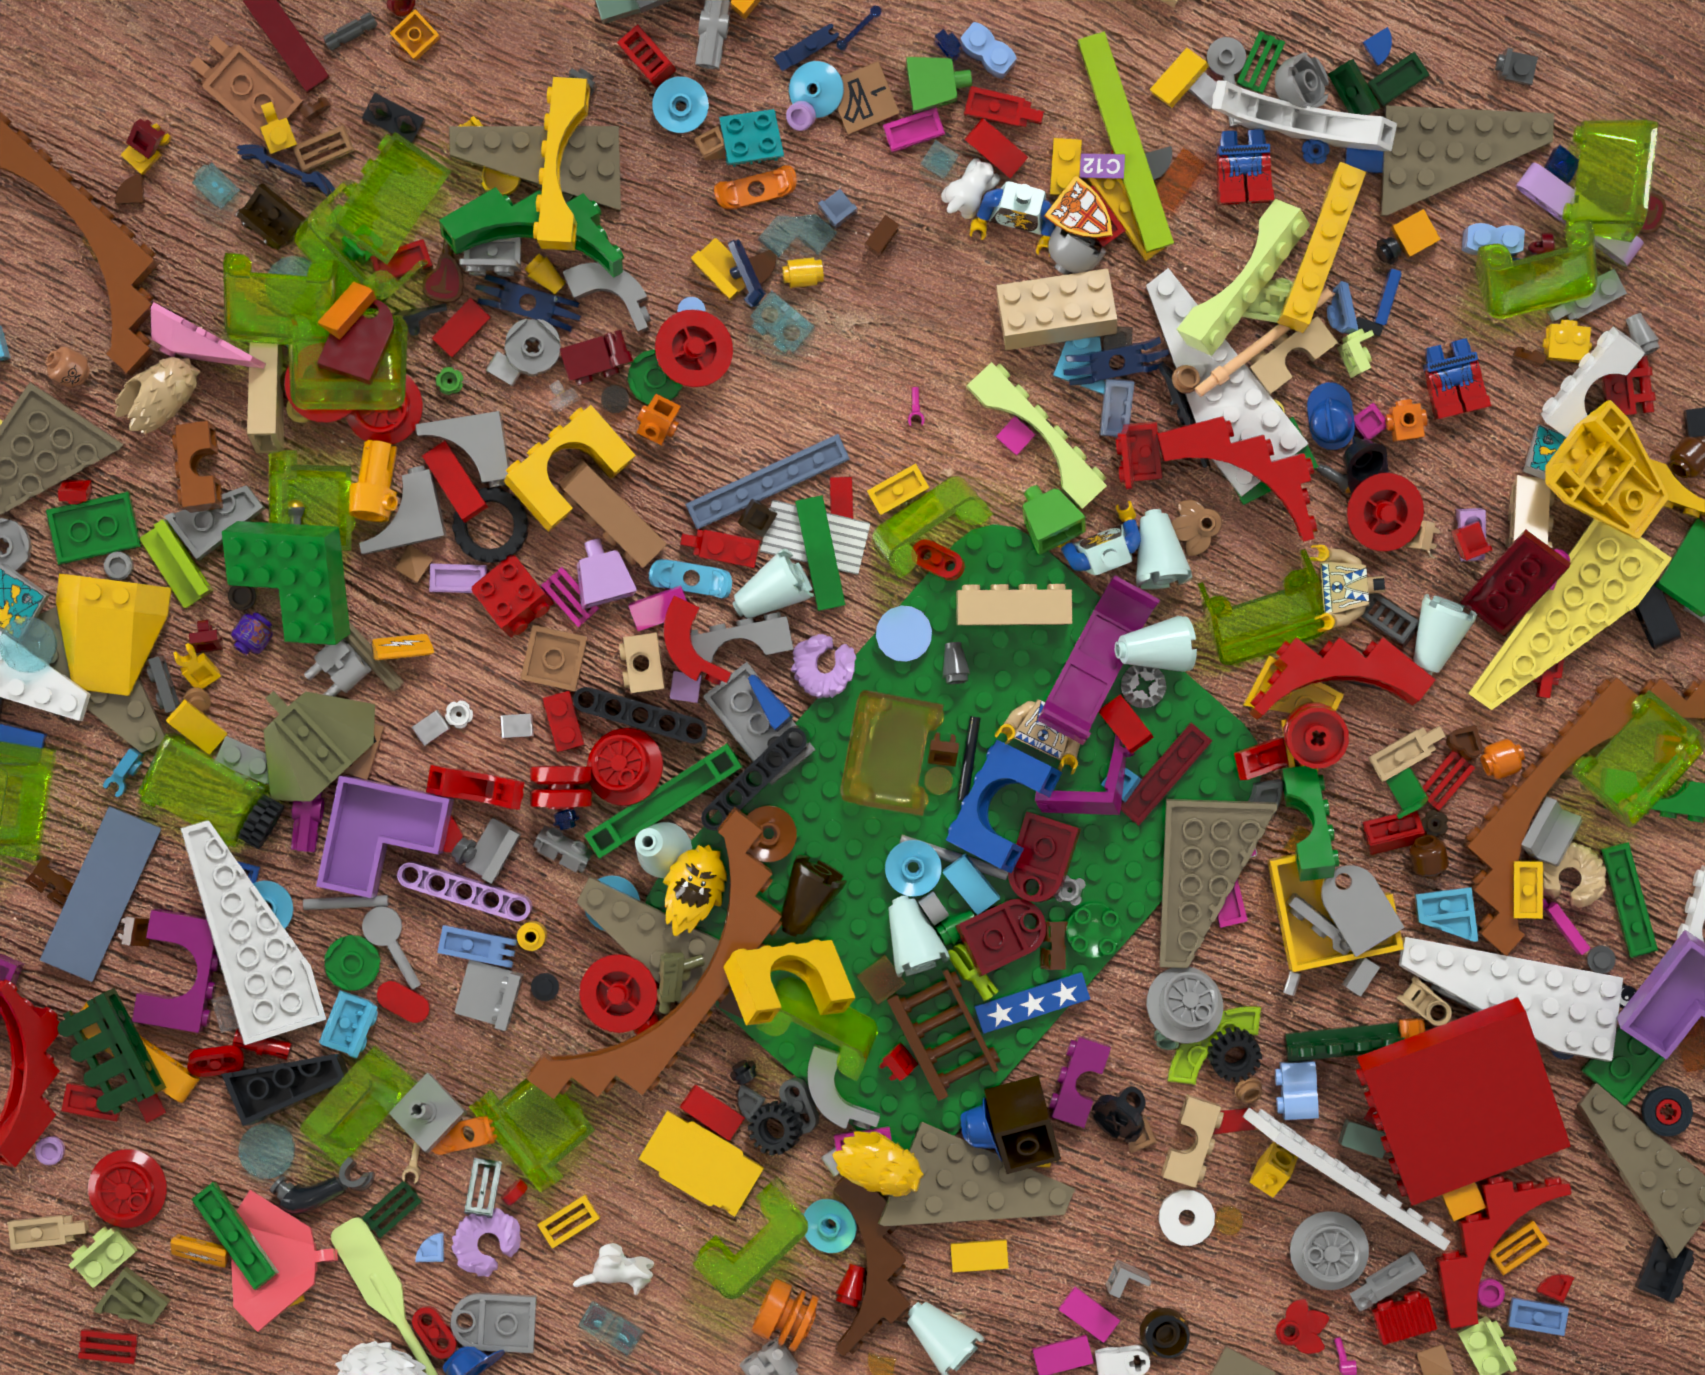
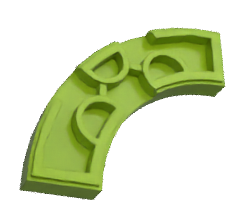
[1167,1006,1261,1085]

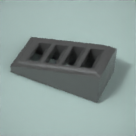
[1360,593,1419,647]

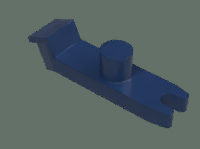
[773,24,839,72]
[728,239,766,307]

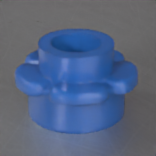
[1302,139,1330,165]

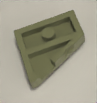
[93,1266,171,1325]

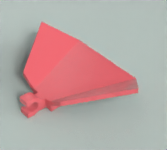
[231,1190,338,1332]

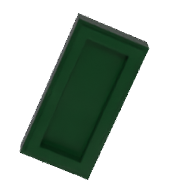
[1367,51,1430,107]

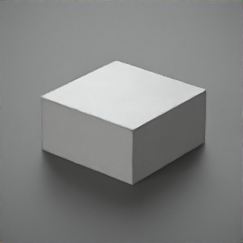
[1342,958,1380,997]

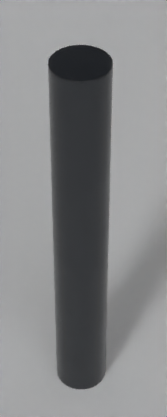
[957,716,981,800]

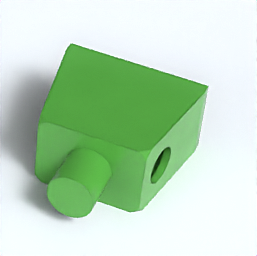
[906,57,972,115]
[1022,485,1086,555]

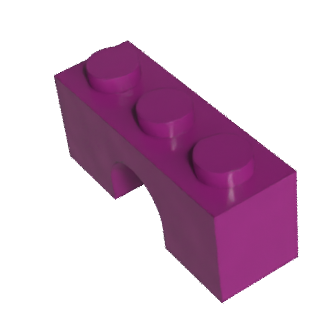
[1048,1034,1111,1128]

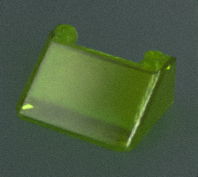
[287,314,408,410]

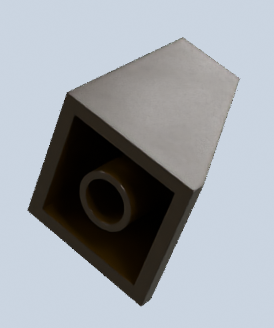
[984,1075,1061,1174]

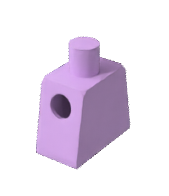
[577,539,637,609]

